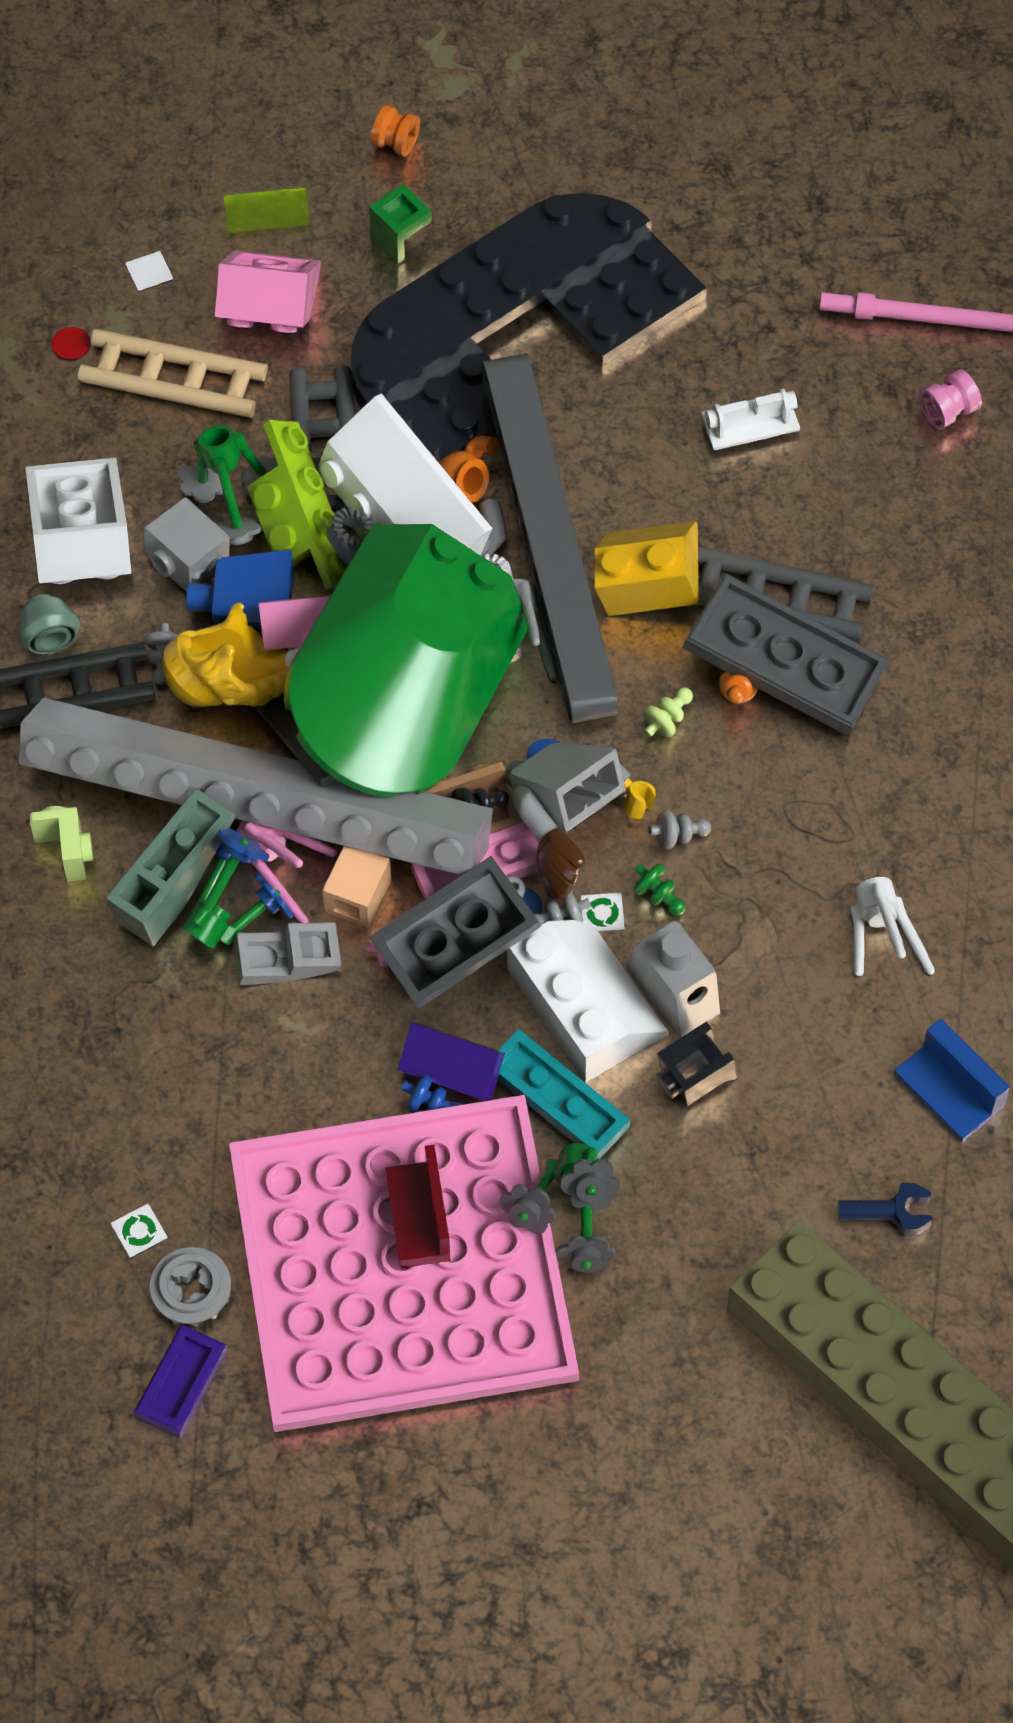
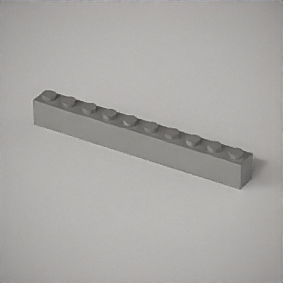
[19,698,493,875]

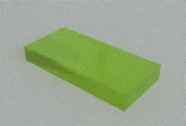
[224,187,310,233]

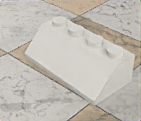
[317,394,493,555]

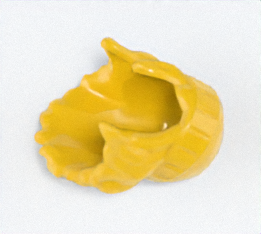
[162,603,288,708]

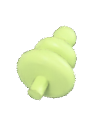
[643,687,693,738]

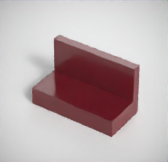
[385,1144,451,1268]

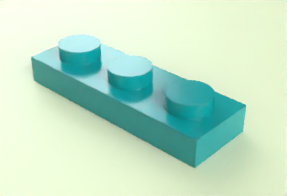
[497,1029,630,1159]

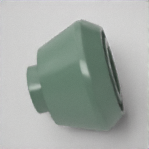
[18,594,81,655]

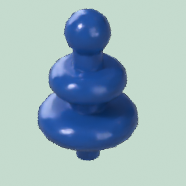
[401,1074,460,1113]

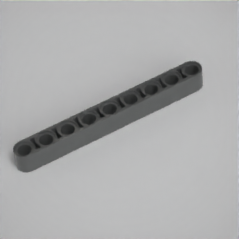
[482,353,618,724]

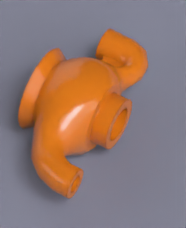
[438,436,499,503]

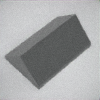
[369,856,542,1009]

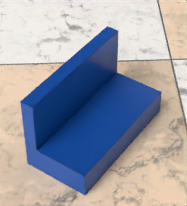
[894,1018,1010,1142]

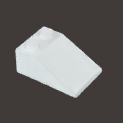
[25,458,131,584]

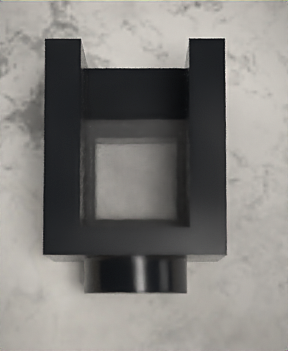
[656,1021,737,1106]

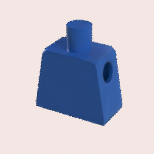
[187,550,294,650]

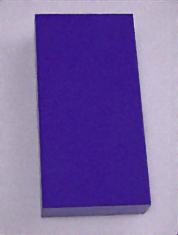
[397,1023,505,1101]
[133,1324,228,1439]

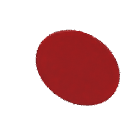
[52,327,91,359]

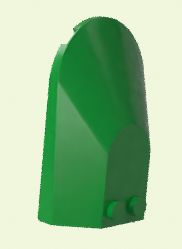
[284,524,528,798]

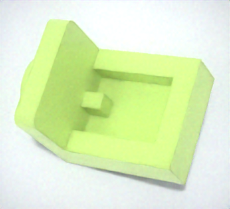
[29,806,94,882]

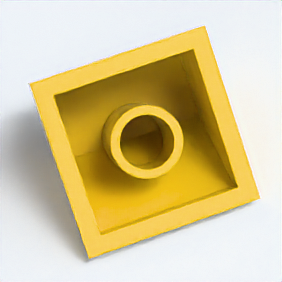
[595,521,699,616]

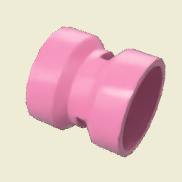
[918,369,982,430]

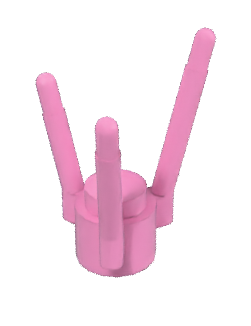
[236,820,337,923]

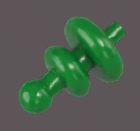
[634,863,686,916]

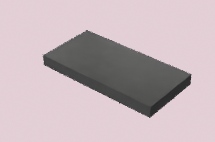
[682,573,890,736]

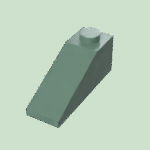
[106,788,235,946]

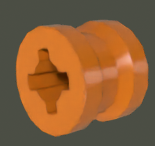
[371,104,421,157]

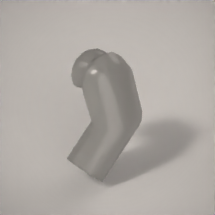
[479,499,507,558]

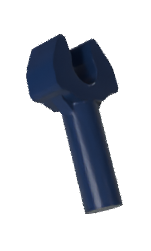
[838,1183,933,1237]

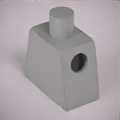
[627,921,720,1038]

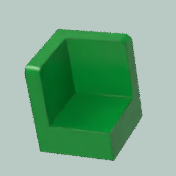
[369,184,432,265]

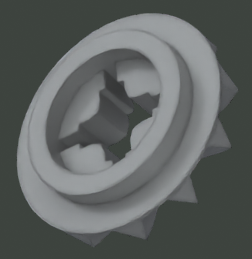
[150,1247,232,1327]

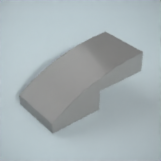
[234,922,342,985]

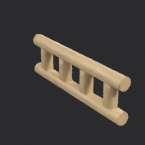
[78,329,268,418]

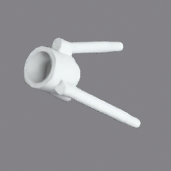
[850,877,935,976]

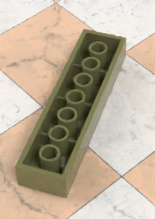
[727,1220,1013,1569]

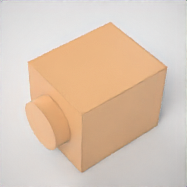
[322,846,391,928]

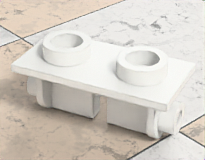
[700,388,800,451]

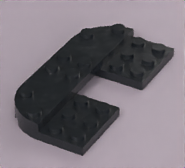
[351,193,707,462]

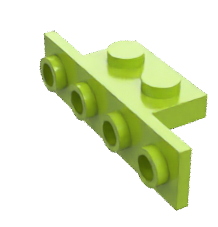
[247,420,347,590]

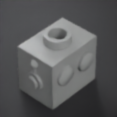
[144,497,230,592]

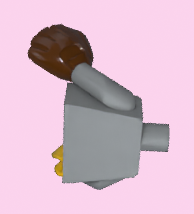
[506,743,656,901]

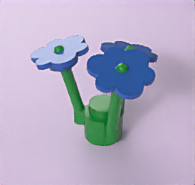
[182,828,294,949]

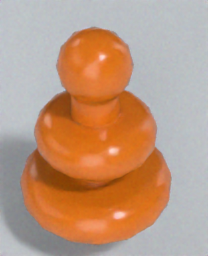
[719,671,758,704]

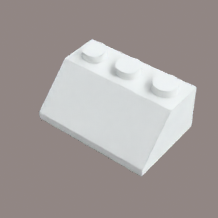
[507,920,668,1083]

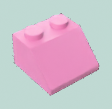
[215,250,321,333]

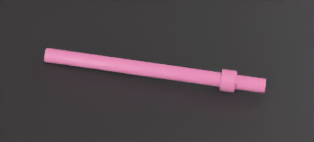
[819,292,1013,332]

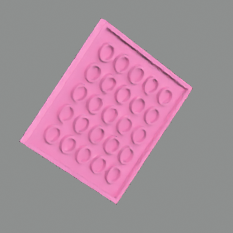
[229,1095,579,1432]

